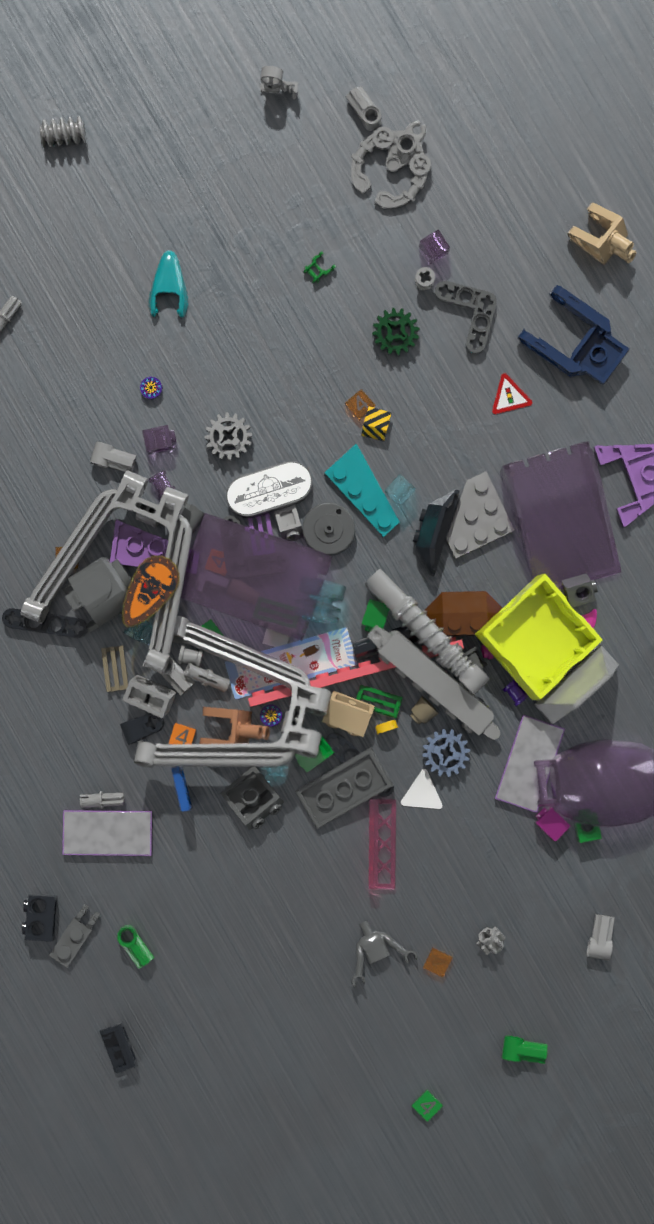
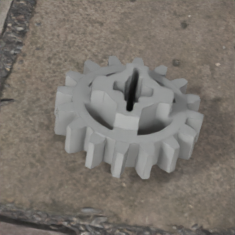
[205,412,252,461]

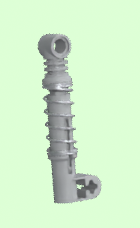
[365,569,490,695]

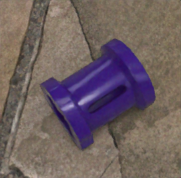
[502,680,529,707]

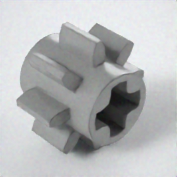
[477,927,506,955]

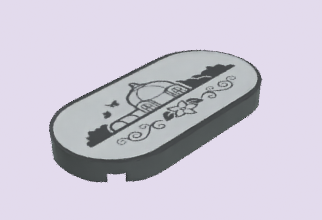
[226,461,312,518]

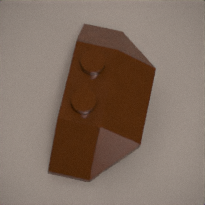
[424,591,502,637]

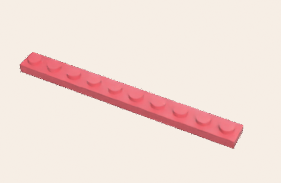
[248,637,464,707]

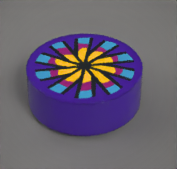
[140,377,162,400]
[260,704,282,727]

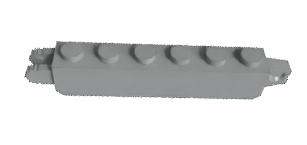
[368,625,501,740]

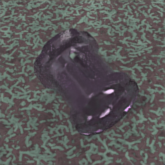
[148,470,176,499]

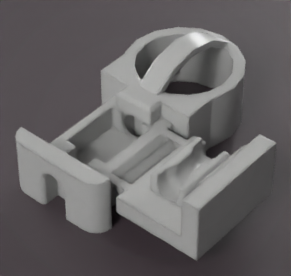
[260,66,298,99]

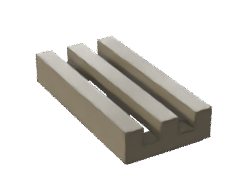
[101,645,128,692]

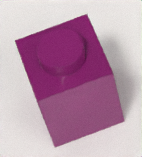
[534,807,570,842]

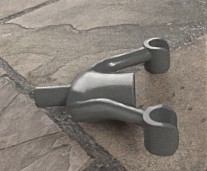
[351,921,418,988]

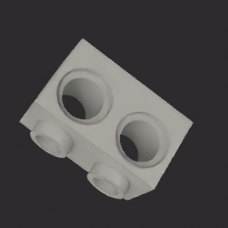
[122,675,177,718]

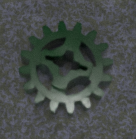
[372,308,420,356]

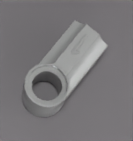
[346,86,382,131]
[90,441,137,472]
[160,657,195,696]
[587,914,615,961]

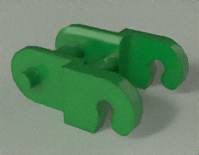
[303,251,336,283]

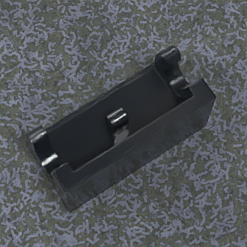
[99,1022,138,1073]

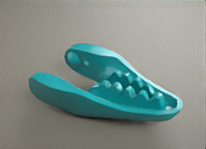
[148,251,189,317]

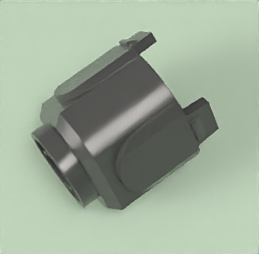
[62,557,132,632]

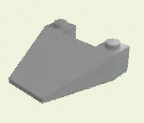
[533,645,619,724]

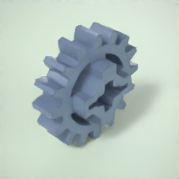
[422,729,470,777]

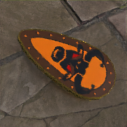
[122,556,179,627]

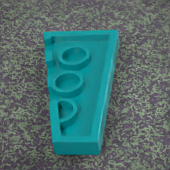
[324,443,400,538]

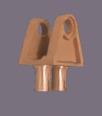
[199,707,270,744]

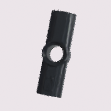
[352,626,420,661]

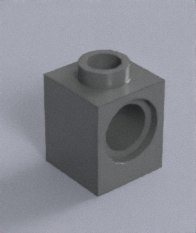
[561,573,598,608]

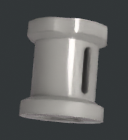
[415,267,435,291]
[178,645,203,668]

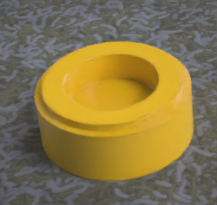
[375,720,398,734]

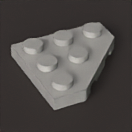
[446,472,515,559]

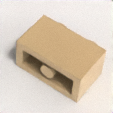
[322,691,375,737]

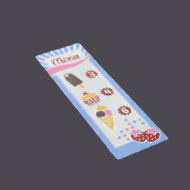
[225,627,357,699]

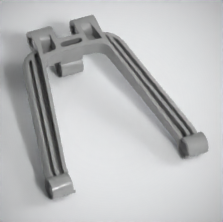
[21,470,192,674]
[134,616,331,768]

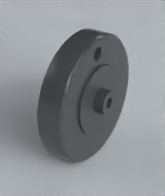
[303,503,355,556]

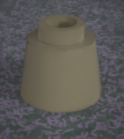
[410,696,439,725]

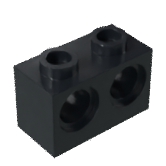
[22,894,57,942]

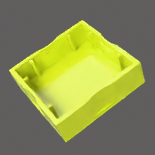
[475,574,603,700]

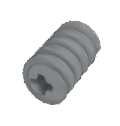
[40,116,86,148]

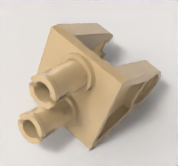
[567,203,637,265]

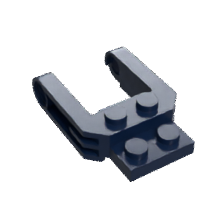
[517,285,630,385]

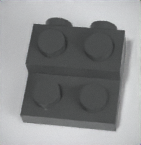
[220,767,284,830]

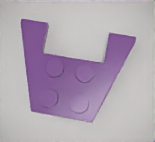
[593,444,654,527]

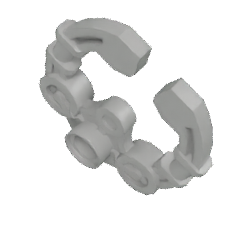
[351,121,431,209]

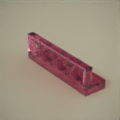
[368,799,396,889]

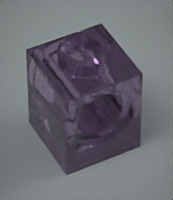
[419,229,450,265]
[142,425,177,455]

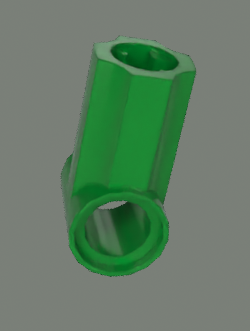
[117,925,155,969]
[501,1036,548,1064]

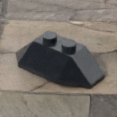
[412,490,460,577]

